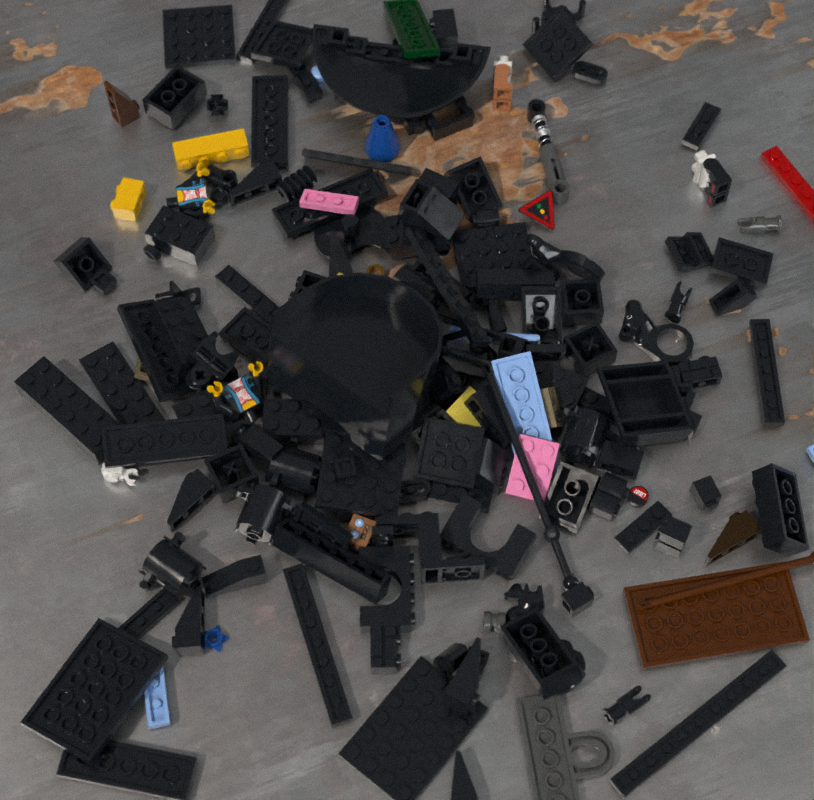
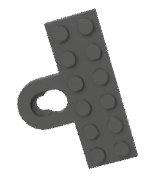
[516,693,615,800]

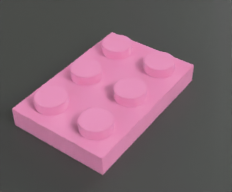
[505,434,560,503]

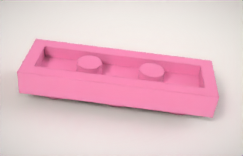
[299,189,359,215]

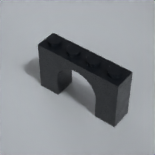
[440,494,537,580]
[359,546,415,634]

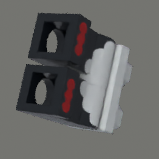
[691,150,732,208]

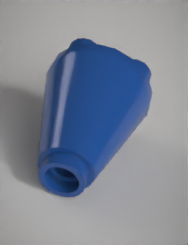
[364,115,400,163]

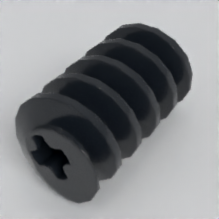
[276,165,317,202]

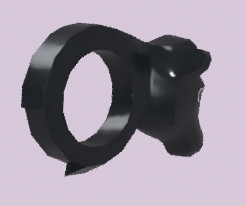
[527,233,605,282]
[618,300,694,367]

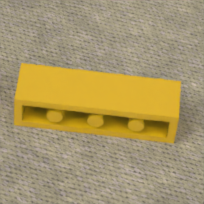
[172,128,250,171]

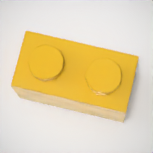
[110,177,147,222]

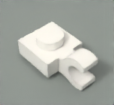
[101,463,139,486]

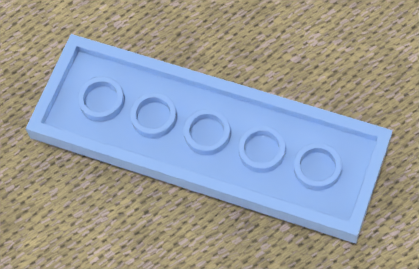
[491,351,559,471]

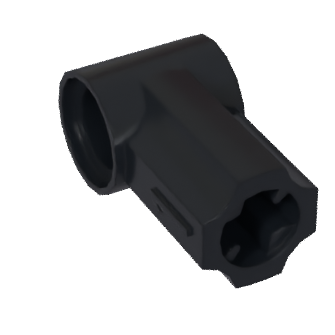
[202,164,238,194]

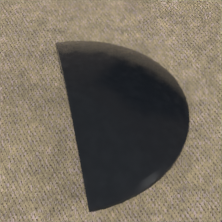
[312,24,491,118]

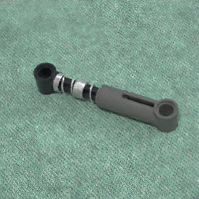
[527,99,570,205]

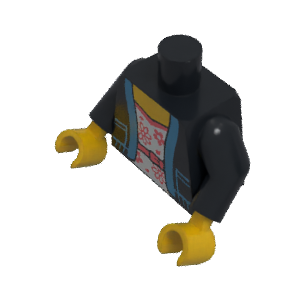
[166,162,215,220]
[207,361,263,424]

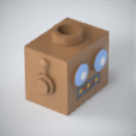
[344,514,376,552]

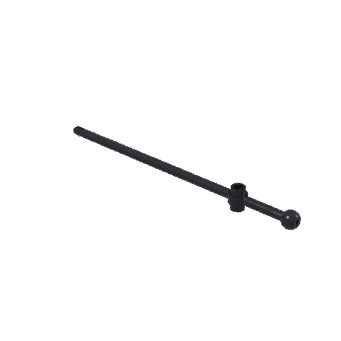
[483,363,579,591]

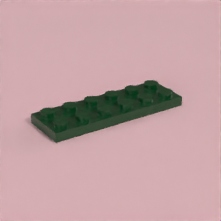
[383,0,440,59]

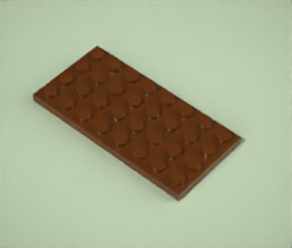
[623,561,810,670]

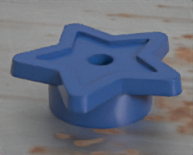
[205,625,229,652]

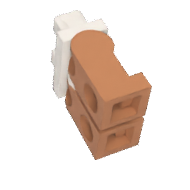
[492,56,513,111]

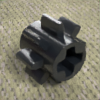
[206,94,229,116]

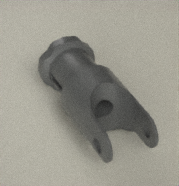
[737,215,782,234]

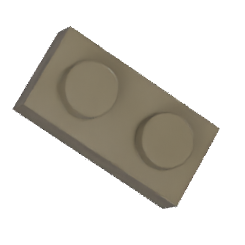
[540,387,564,428]

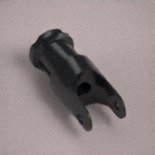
[664,281,692,324]
[602,686,651,726]

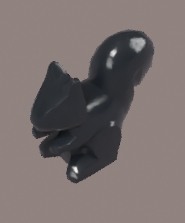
[504,583,545,623]

